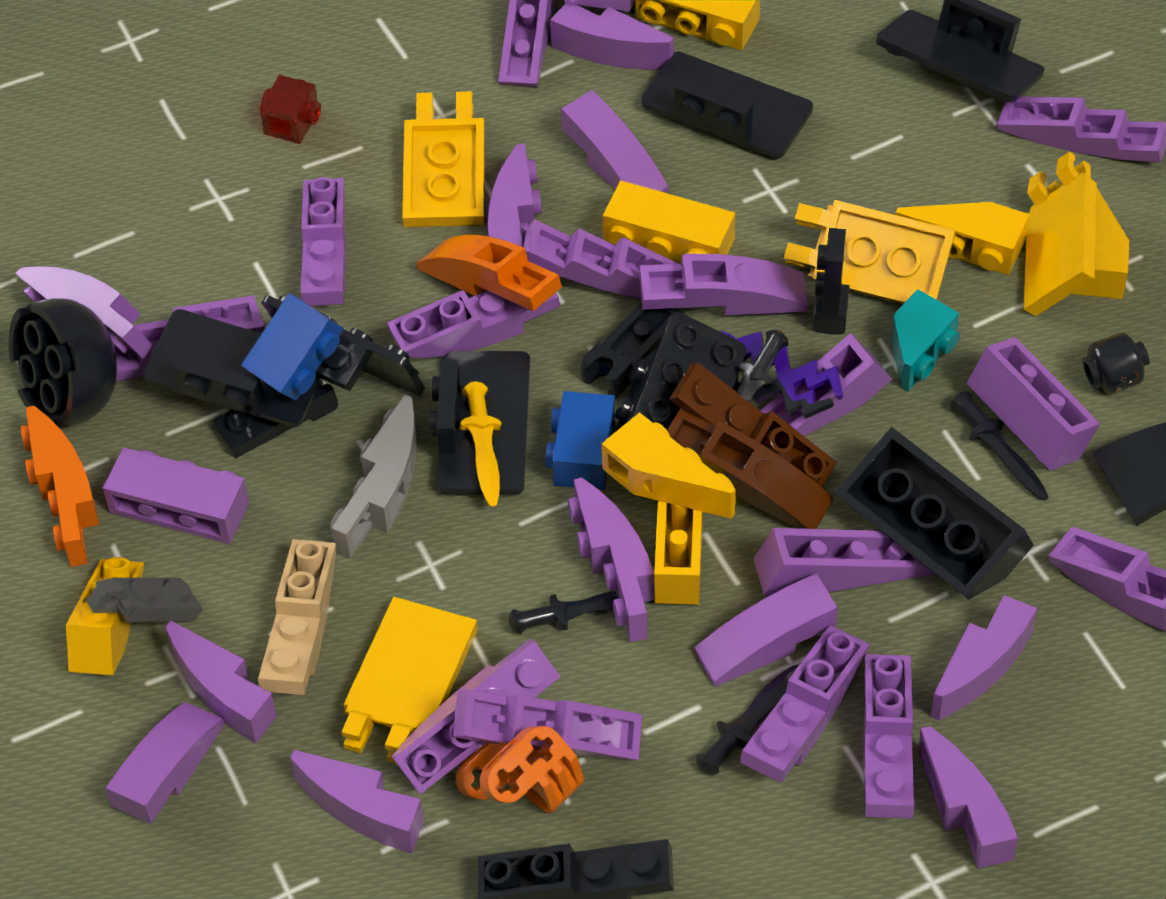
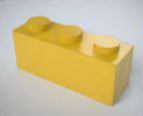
[603,180,736,264]
[654,501,703,605]

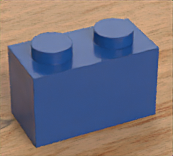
[241,293,344,400]
[546,391,615,490]

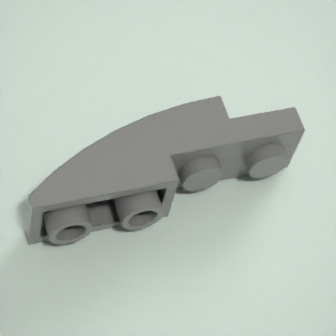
[330,394,417,559]

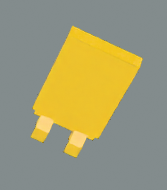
[402,91,485,227]
[1024,151,1097,317]
[784,200,956,305]
[342,596,478,764]

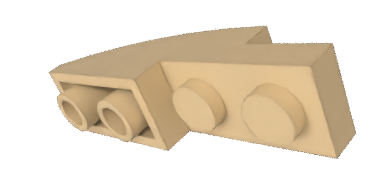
[258,539,336,695]

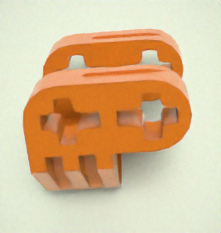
[455,726,584,814]

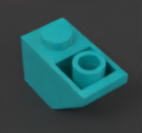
[891,289,960,392]

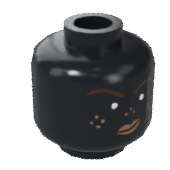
[1082,333,1150,395]

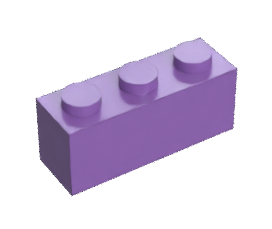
[967,337,1100,471]
[103,447,249,544]

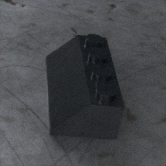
[834,427,1034,600]

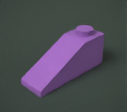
[760,333,892,436]

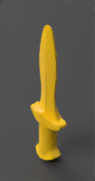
[459,381,502,507]

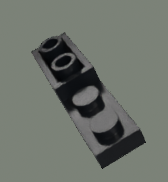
[478,839,674,899]

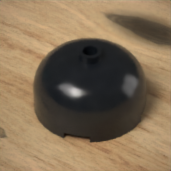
[8,298,117,428]

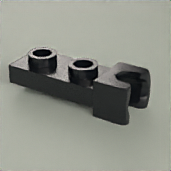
[813,228,850,334]
[581,301,684,399]
[214,381,338,458]

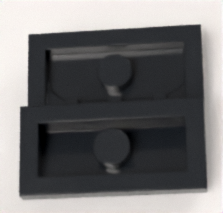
[1093,422,1166,526]

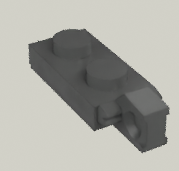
[86,577,203,622]

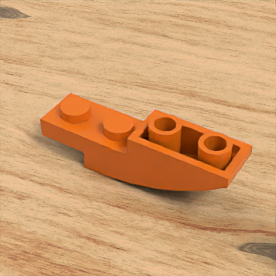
[416,235,562,311]
[20,406,100,567]

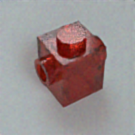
[260,75,321,144]

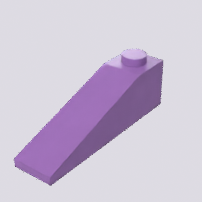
[498,0,557,87]
[753,528,934,596]

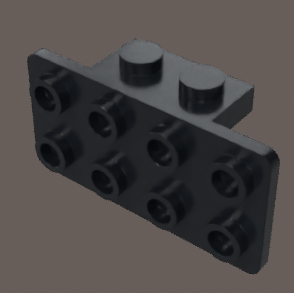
[876,0,1045,103]
[642,52,813,159]
[261,295,425,396]
[144,309,322,427]
[615,312,746,432]
[429,351,530,495]

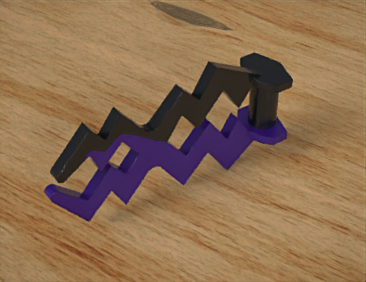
[720,331,843,419]

